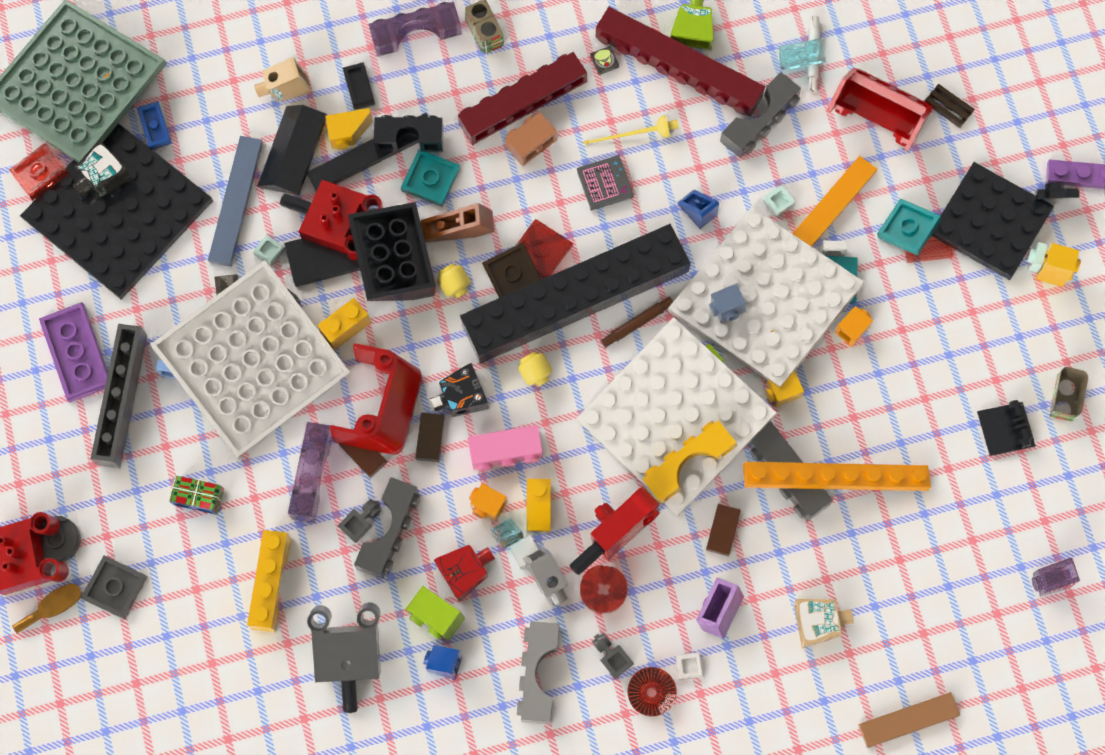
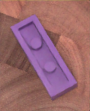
[1046,159,1105,189]

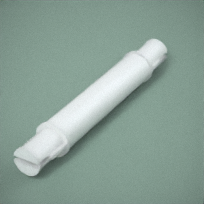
[807,16,820,93]

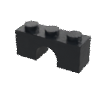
[373,115,444,152]

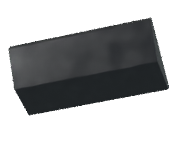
[257,105,327,195]

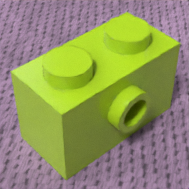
[406,586,465,641]

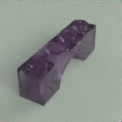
[368,1,462,57]
[288,422,332,523]

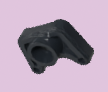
[1035,183,1080,199]

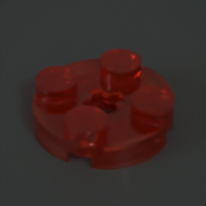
[580,565,627,615]

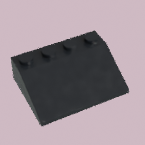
[348,202,436,301]

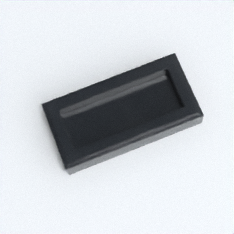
[342,62,375,110]

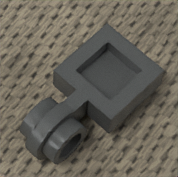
[338,499,382,543]
[592,633,634,679]

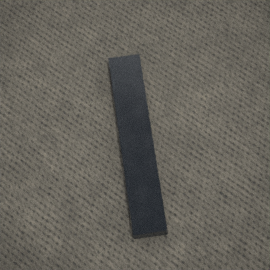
[307,113,428,191]

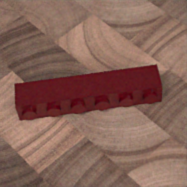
[458,51,587,146]

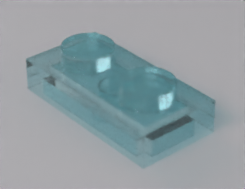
[779,38,826,70]

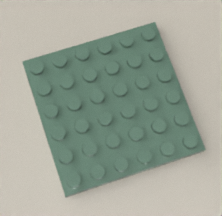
[0,0,167,165]

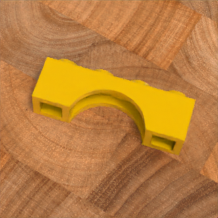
[642,420,738,504]
[247,530,291,633]

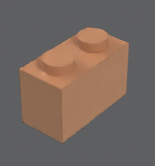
[505,112,557,167]

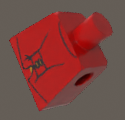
[434,545,495,602]

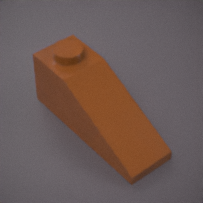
[420,203,494,242]

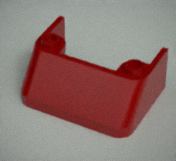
[826,68,933,151]
[330,343,422,455]

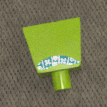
[670,0,713,50]

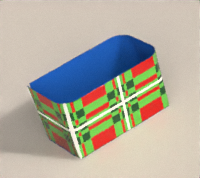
[169,475,225,515]

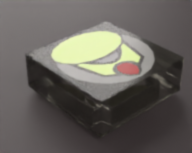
[590,46,619,76]

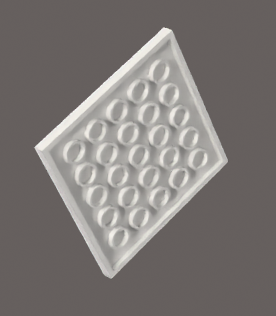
[668,207,864,388]
[150,260,350,457]
[576,317,777,517]

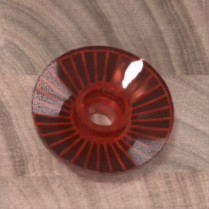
[627,667,677,717]

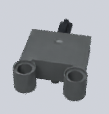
[307,602,381,713]

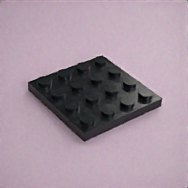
[931,162,1054,280]

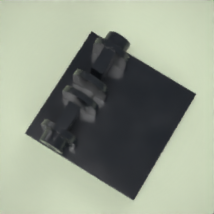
[977,400,1036,456]

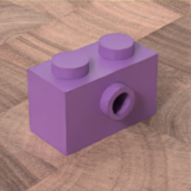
[696,578,744,639]

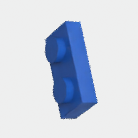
[137,101,172,150]

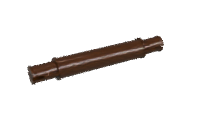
[600,296,674,348]

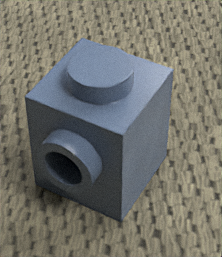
[709,283,746,323]

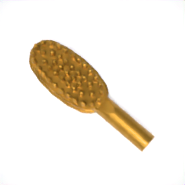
[12,584,82,633]

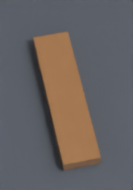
[858,692,960,748]

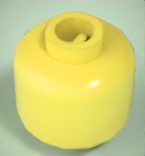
[437,263,471,299]
[518,351,552,387]

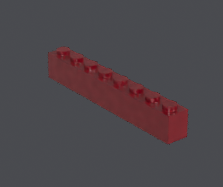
[595,7,766,117]

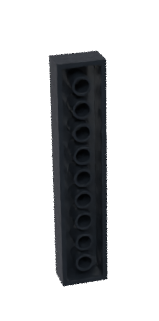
[460,224,690,364]

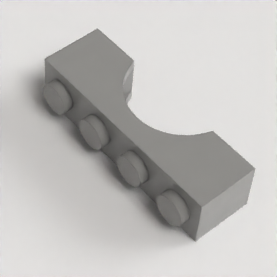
[517,621,560,725]

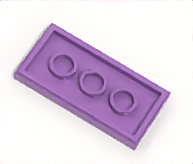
[39,302,108,403]

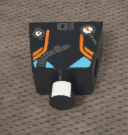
[430,363,489,417]

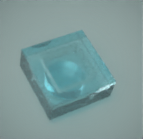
[490,518,524,549]

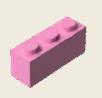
[468,425,543,472]

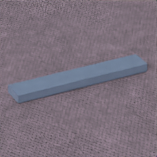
[208,136,263,267]

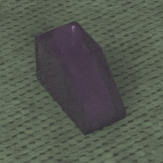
[1032,558,1080,597]

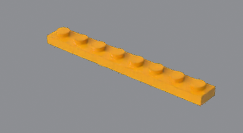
[743,462,931,491]

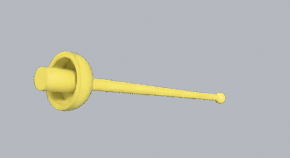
[583,115,679,145]

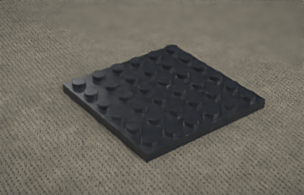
[20,123,213,300]

